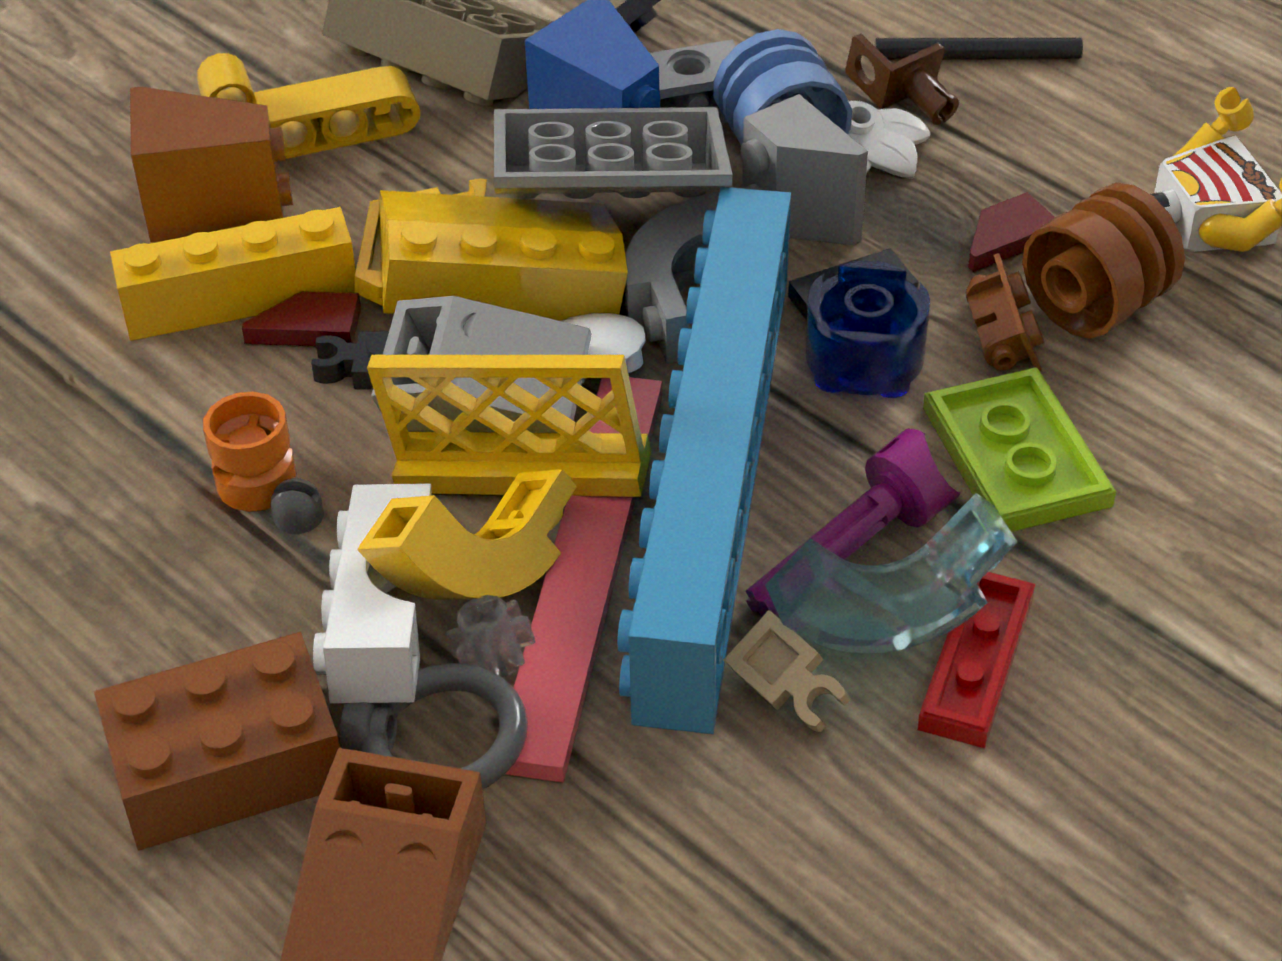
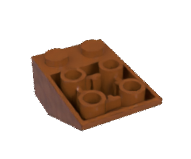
[280,748,486,961]

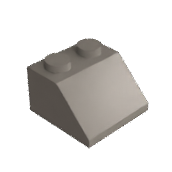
[740,94,868,245]

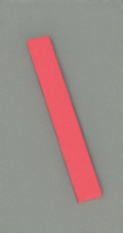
[505,377,662,783]

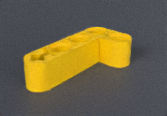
[197,53,421,159]

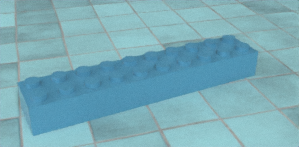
[617,187,791,734]

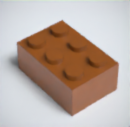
[94,631,340,851]

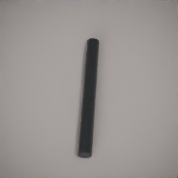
[875,38,1083,59]

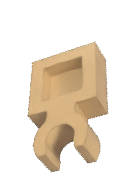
[723,610,850,732]

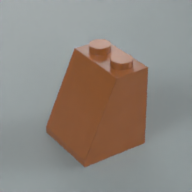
[130,87,293,243]

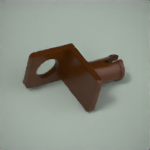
[845,34,959,125]

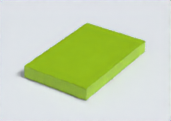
[923,367,1116,536]

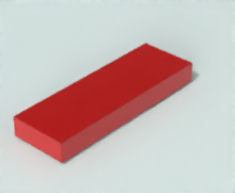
[917,568,1036,749]

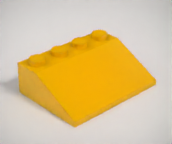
[379,190,628,321]

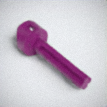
[745,428,961,617]

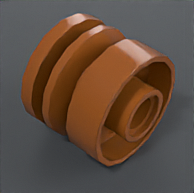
[1022,182,1185,339]

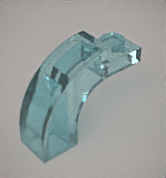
[765,493,1017,654]

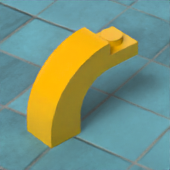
[357,469,577,600]

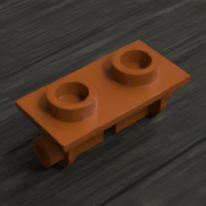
[965,253,1045,371]

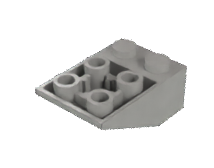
[371,296,592,433]

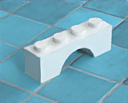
[313,484,432,703]

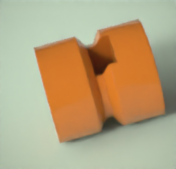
[203,391,297,512]

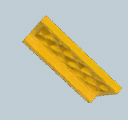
[367,355,652,497]

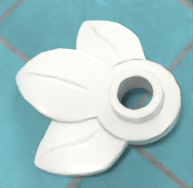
[848,101,930,179]

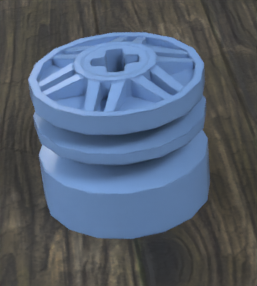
[714,29,852,145]

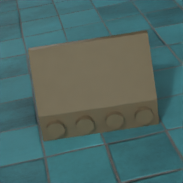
[322,0,554,106]

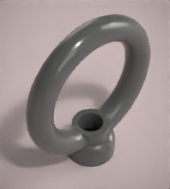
[340,663,528,790]

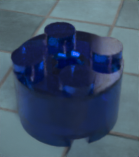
[805,261,930,398]

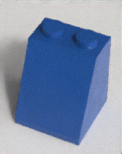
[525,0,661,109]

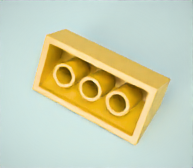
[110,207,356,341]

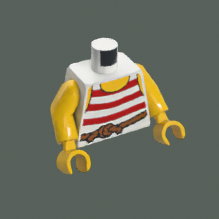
[1150,87,1282,252]

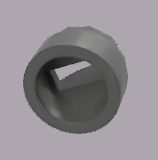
[271,477,324,534]

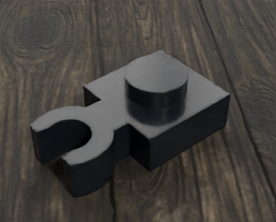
[311,331,389,389]

